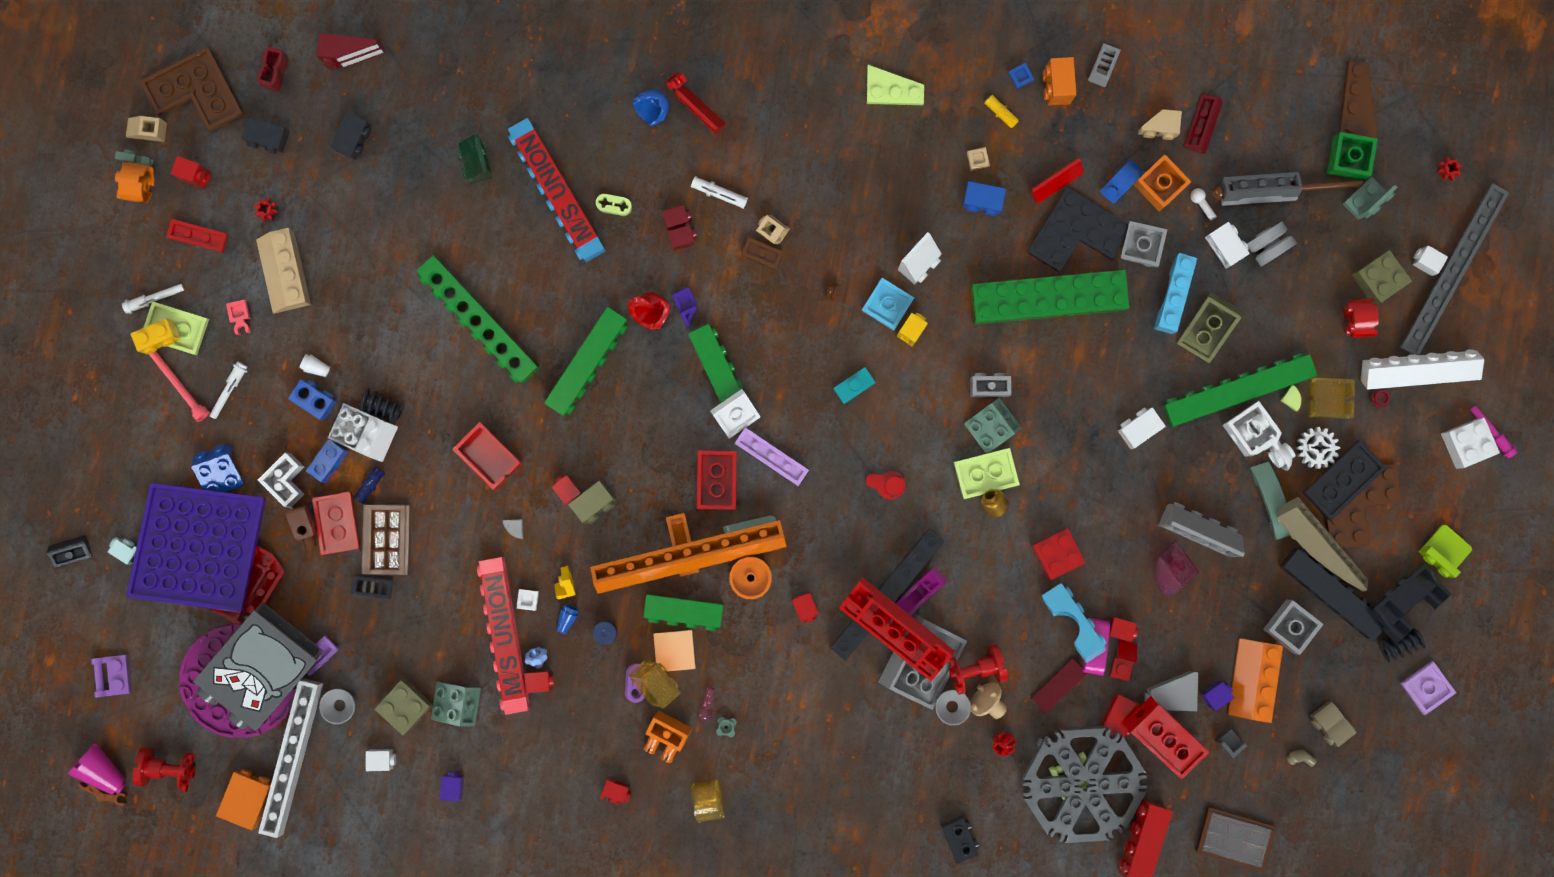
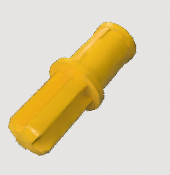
[984,95,1018,128]

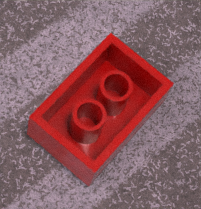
[697,451,737,510]

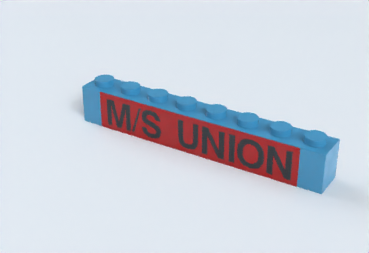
[508,118,606,263]

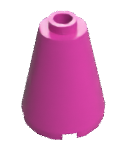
[67,743,126,795]

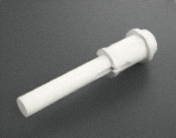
[122,284,185,314]
[209,361,248,419]

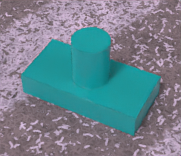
[833,367,876,404]

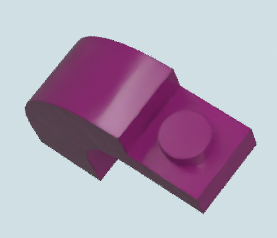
[895,567,948,616]

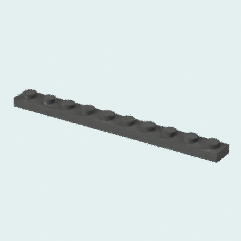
[1399,183,1509,356]

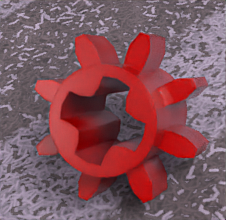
[1436,157,1462,181]
[253,197,279,222]
[992,731,1017,757]

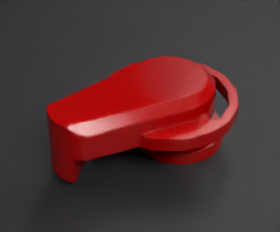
[865,471,906,500]

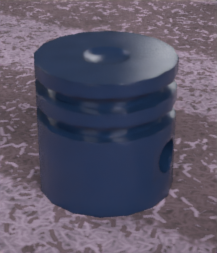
[593,621,618,645]

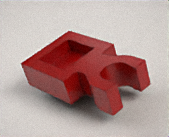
[664,71,687,90]

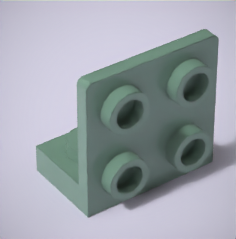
[1343,177,1397,220]
[965,397,1022,454]
[431,682,481,727]

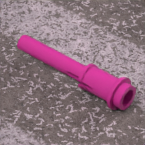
[1470,405,1517,459]

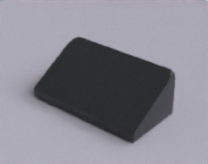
[46,535,92,568]

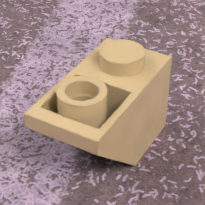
[1138,109,1182,140]
[126,116,167,142]

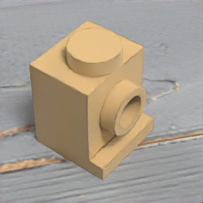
[756,215,790,244]

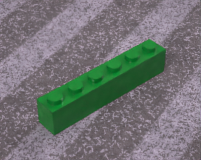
[544,307,628,417]

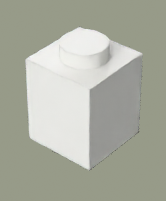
[1412,246,1448,276]
[366,749,396,771]

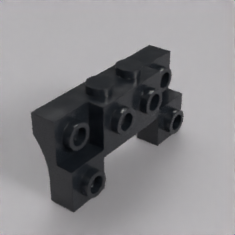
[1370,564,1452,644]

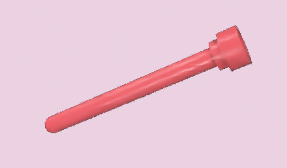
[149,352,210,422]

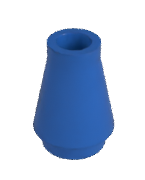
[556,604,579,634]

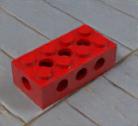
[1124,696,1209,779]

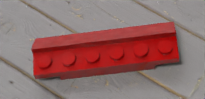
[839,577,956,681]

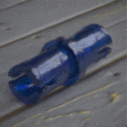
[353,466,386,504]

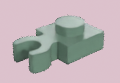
[115,150,153,167]

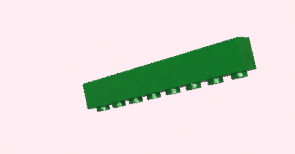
[1162,353,1318,428]

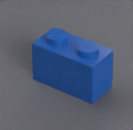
[962,181,1006,216]

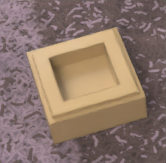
[966,147,990,171]

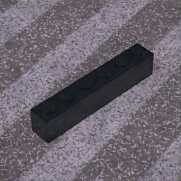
[1279,548,1384,641]

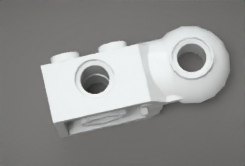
[1223,401,1295,471]

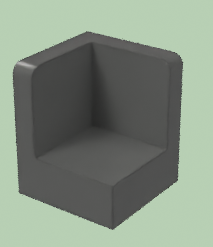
[1215,728,1248,758]

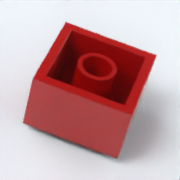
[1030,528,1085,580]

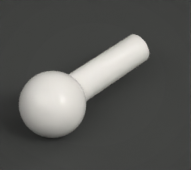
[1190,188,1217,221]

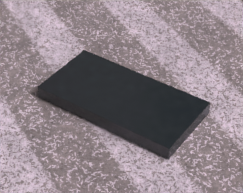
[1302,440,1386,521]

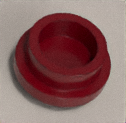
[1371,388,1391,407]

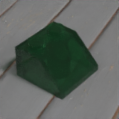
[457,134,493,184]

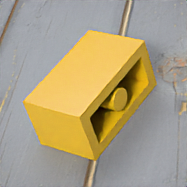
[897,313,928,346]

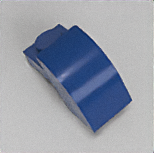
[1100,159,1145,204]

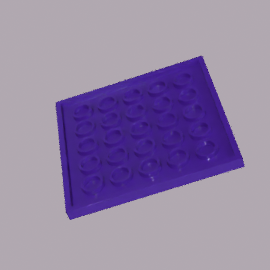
[126,483,266,613]

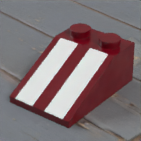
[316,33,385,70]

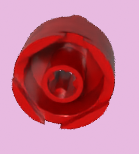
[1343,298,1379,338]

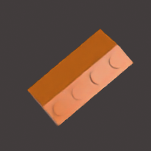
[1227,638,1283,723]

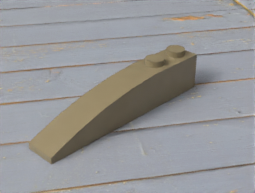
[1277,497,1368,591]

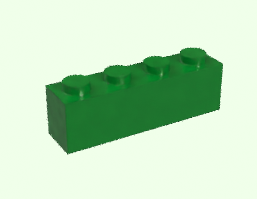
[688,324,744,403]
[643,594,724,631]

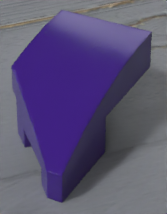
[671,287,697,327]

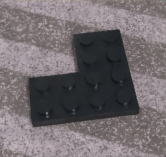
[1027,187,1128,272]

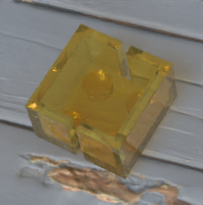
[1308,378,1355,419]
[628,660,681,709]

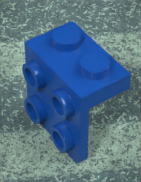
[191,443,243,492]

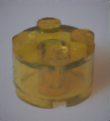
[691,780,725,823]

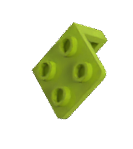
[1419,525,1472,578]

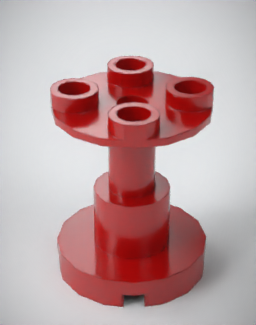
[948,644,1008,695]
[132,747,196,792]

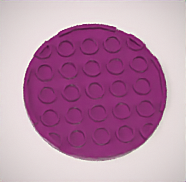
[179,623,298,738]

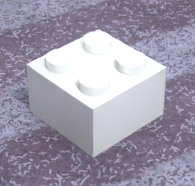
[1441,418,1500,469]

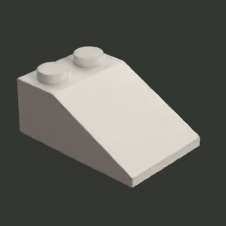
[898,232,941,285]

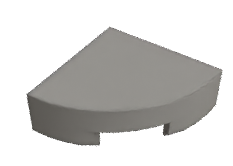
[503,520,524,539]

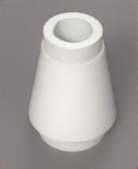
[300,354,330,377]

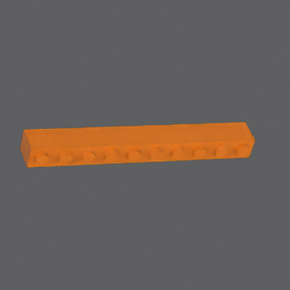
[590,520,786,594]

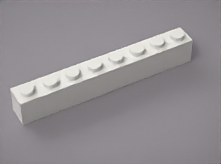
[258,679,323,838]

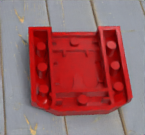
[208,546,286,624]

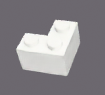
[258,453,304,508]

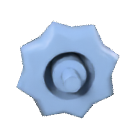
[525,647,547,669]

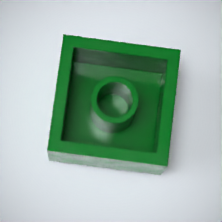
[1327,132,1378,180]

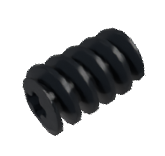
[361,388,405,424]
[1379,628,1426,662]

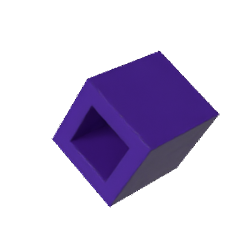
[1200,681,1234,711]
[440,771,464,802]

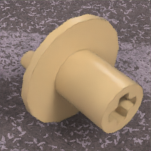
[970,682,1007,719]

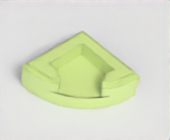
[1280,385,1301,412]

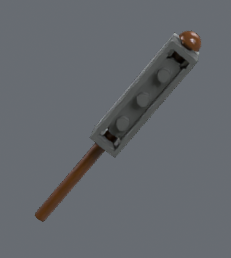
[1213,172,1363,206]

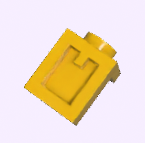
[555,566,576,599]

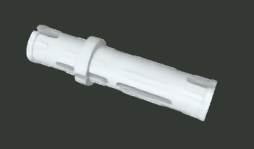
[691,176,748,209]

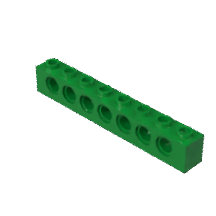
[417,255,540,384]

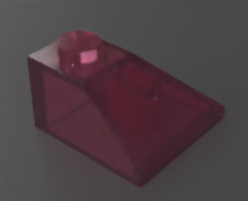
[1155,541,1199,598]

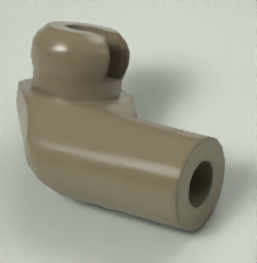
[1287,749,1317,767]

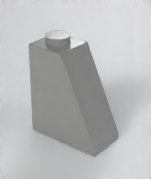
[1144,671,1198,711]

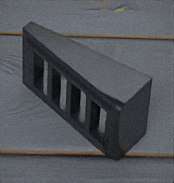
[351,576,393,600]

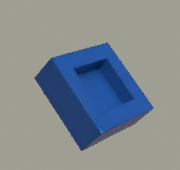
[1008,63,1034,89]

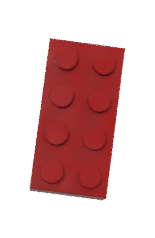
[1118,799,1173,877]

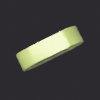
[596,194,632,216]

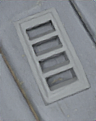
[1088,43,1121,87]

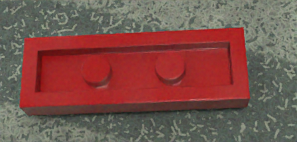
[166,219,229,253]

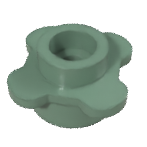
[716,717,737,737]

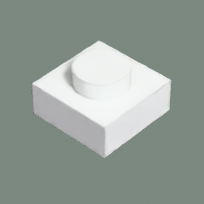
[517,589,539,611]

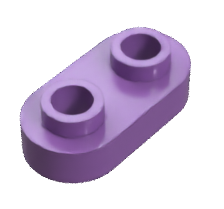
[625,663,647,703]

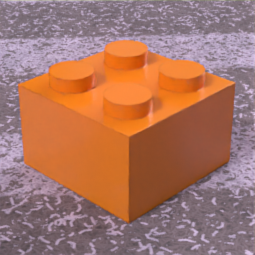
[1042,57,1076,106]
[1133,155,1191,212]

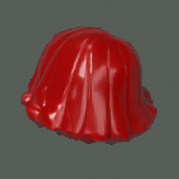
[627,292,671,330]

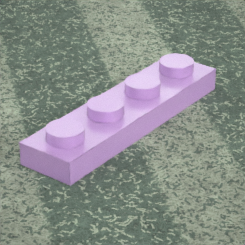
[735,428,809,486]

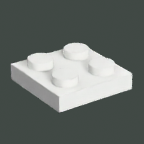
[710,389,760,439]

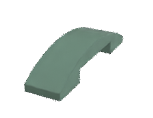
[1250,461,1290,540]

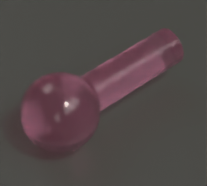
[697,687,715,723]

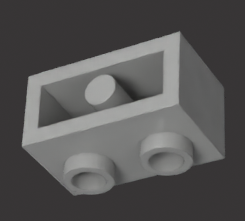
[970,373,1011,397]

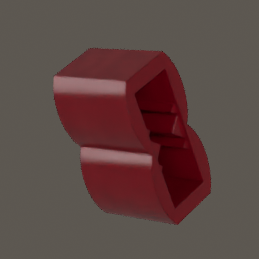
[257,46,288,92]

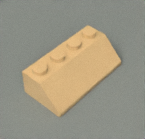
[256,228,311,314]

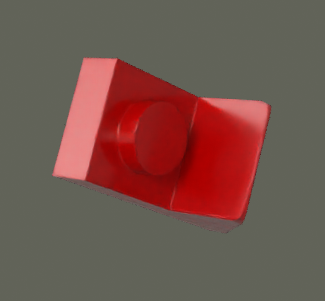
[1109,639,1138,681]

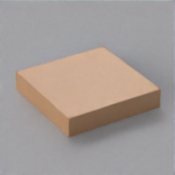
[654,630,696,672]

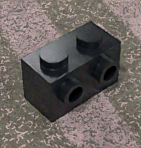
[940,816,980,864]

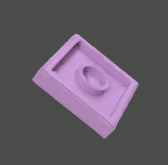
[1401,661,1456,715]

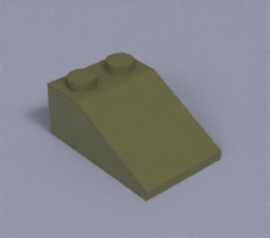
[1177,292,1243,364]

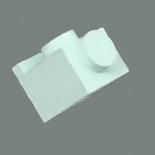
[108,537,137,565]

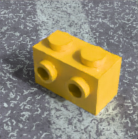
[130,319,181,355]

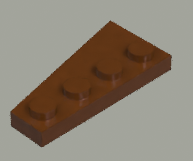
[1339,61,1378,141]

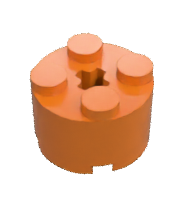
[115,162,155,203]

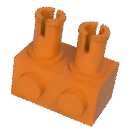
[644,711,693,763]

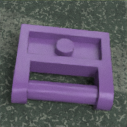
[91,655,132,698]

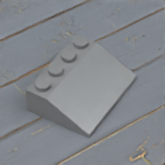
[1159,502,1245,557]
[878,613,967,710]

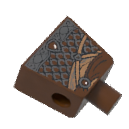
[285,502,317,549]

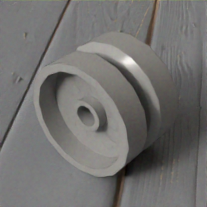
[1247,221,1297,267]

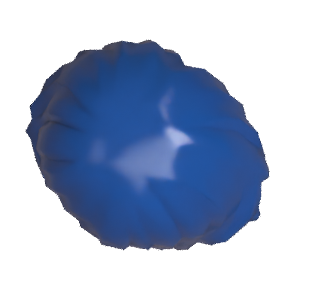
[633,89,670,126]

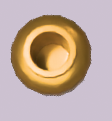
[981,489,1009,518]

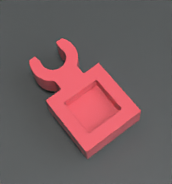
[226,300,251,335]

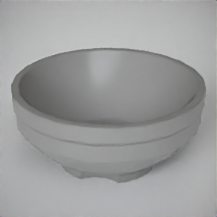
[319,689,356,724]
[935,690,971,725]

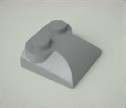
[1121,221,1168,268]

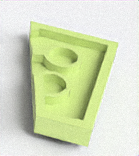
[867,65,924,105]

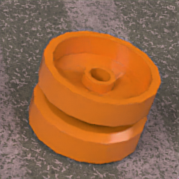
[730,557,772,599]

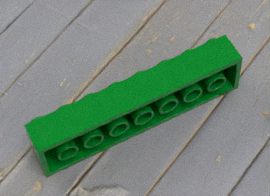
[970,270,1129,325]

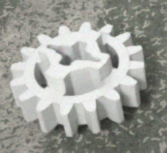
[1296,427,1340,469]

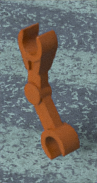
[79,782,128,806]

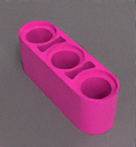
[1083,618,1110,676]

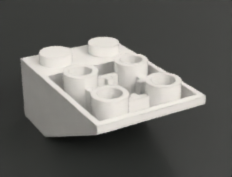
[328,403,398,462]

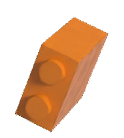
[216,769,271,831]

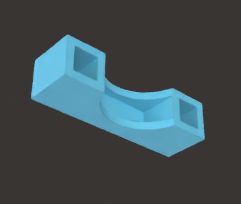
[1154,253,1197,334]
[1042,583,1107,663]

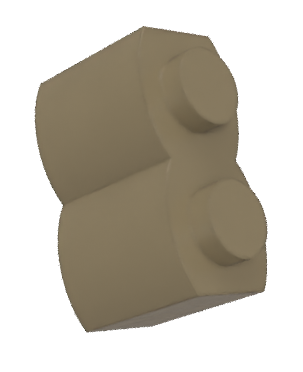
[1310,701,1356,747]

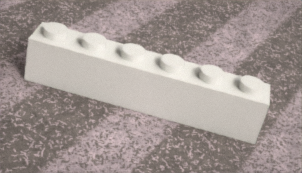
[1361,350,1484,389]

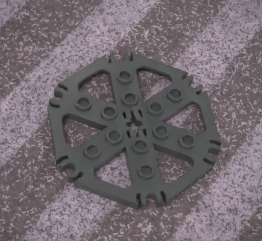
[1022,726,1147,843]

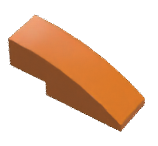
[666,513,699,577]

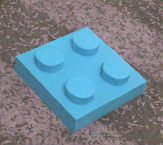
[862,278,914,331]

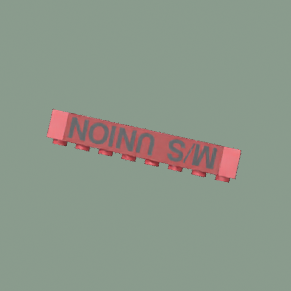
[477,557,531,715]

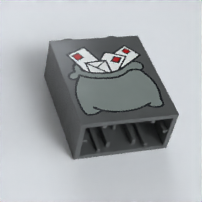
[193,602,324,731]

